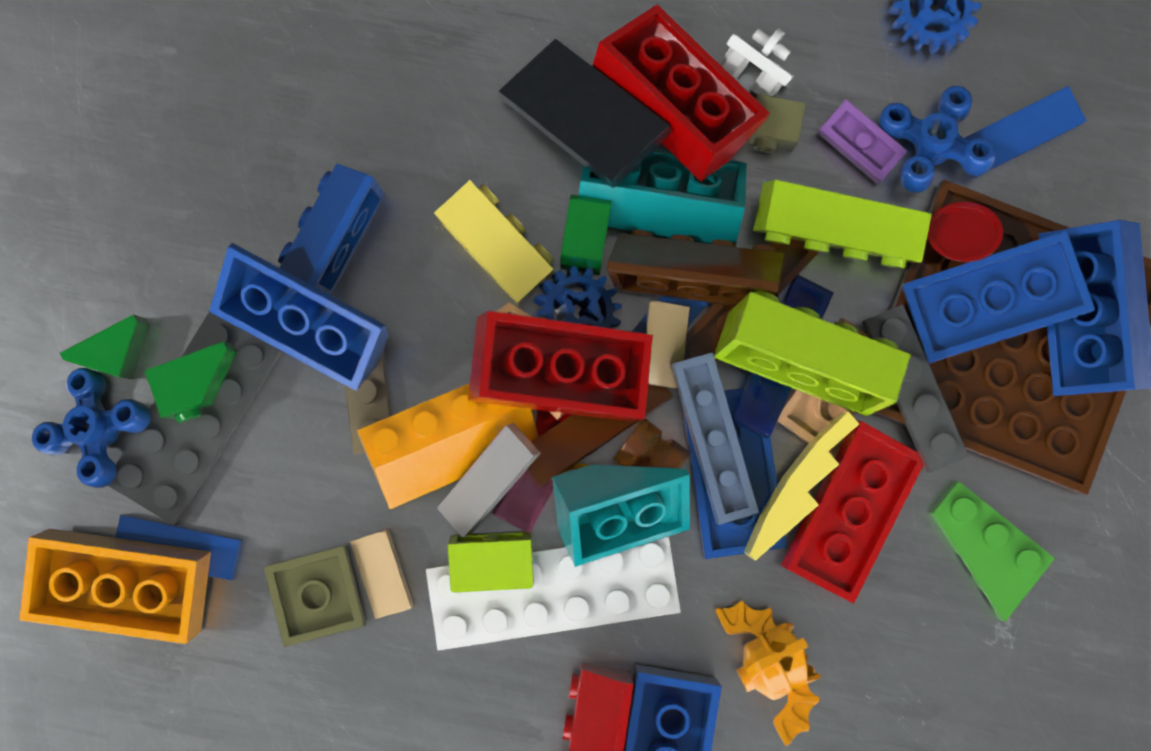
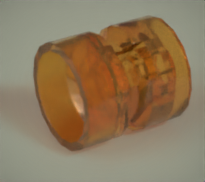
[613,418,690,468]

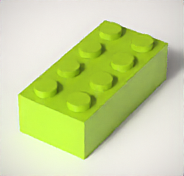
[714,291,911,417]

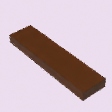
[526,385,673,489]

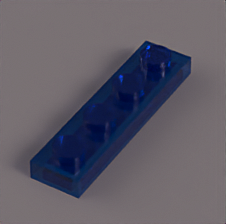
[731,275,834,438]

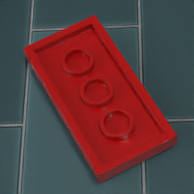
[780,420,923,604]

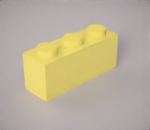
[434,180,554,307]

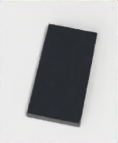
[499,38,671,189]

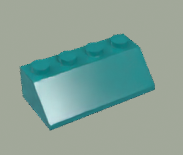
[578,148,747,244]

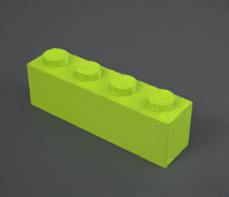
[753,180,932,269]

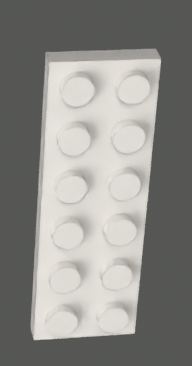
[426,536,681,651]

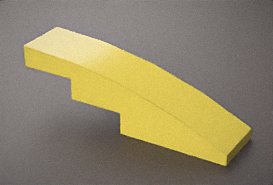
[744,411,859,561]

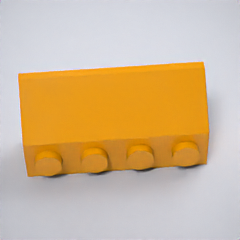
[357,383,538,509]

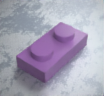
[817,99,907,184]

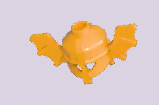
[715,601,821,746]

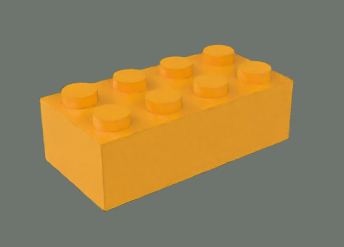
[19,528,211,644]

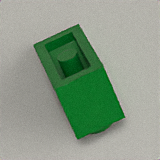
[144,341,237,423]

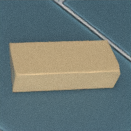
[645,300,690,388]
[350,528,414,619]

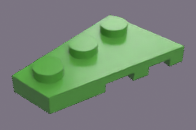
[930,481,1055,622]

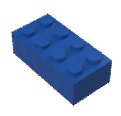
[623,664,722,751]

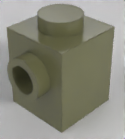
[746,94,806,153]

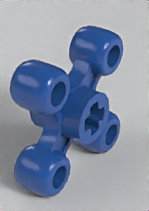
[878,86,996,193]
[31,368,151,488]

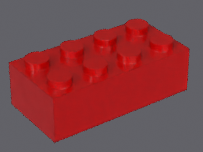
[468,310,653,422]

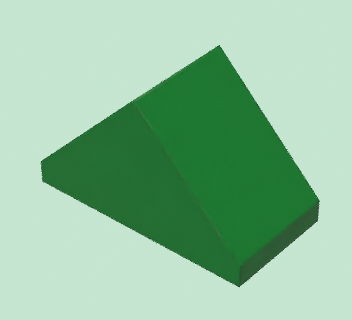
[560,194,612,275]
[60,314,150,379]

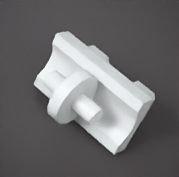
[721,28,794,96]

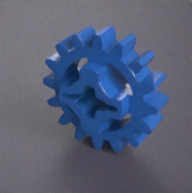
[889,0,981,54]
[532,266,622,328]

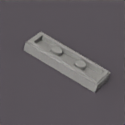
[437,423,541,538]

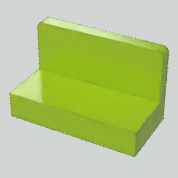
[448,530,534,593]

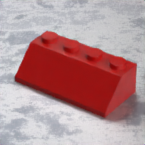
[592,4,770,182]
[562,663,633,751]

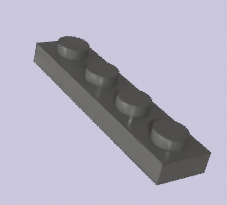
[862,304,969,473]

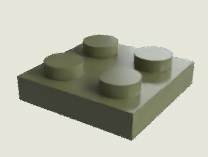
[264,545,366,647]

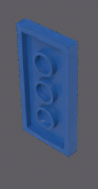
[901,231,1095,364]
[681,385,787,559]

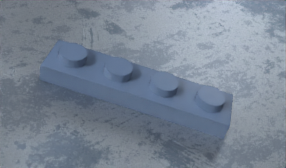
[670,352,759,525]

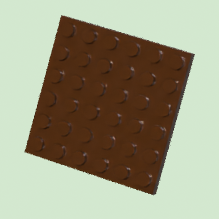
[874,179,1151,495]

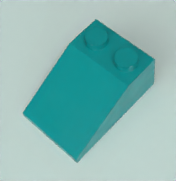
[552,465,690,567]

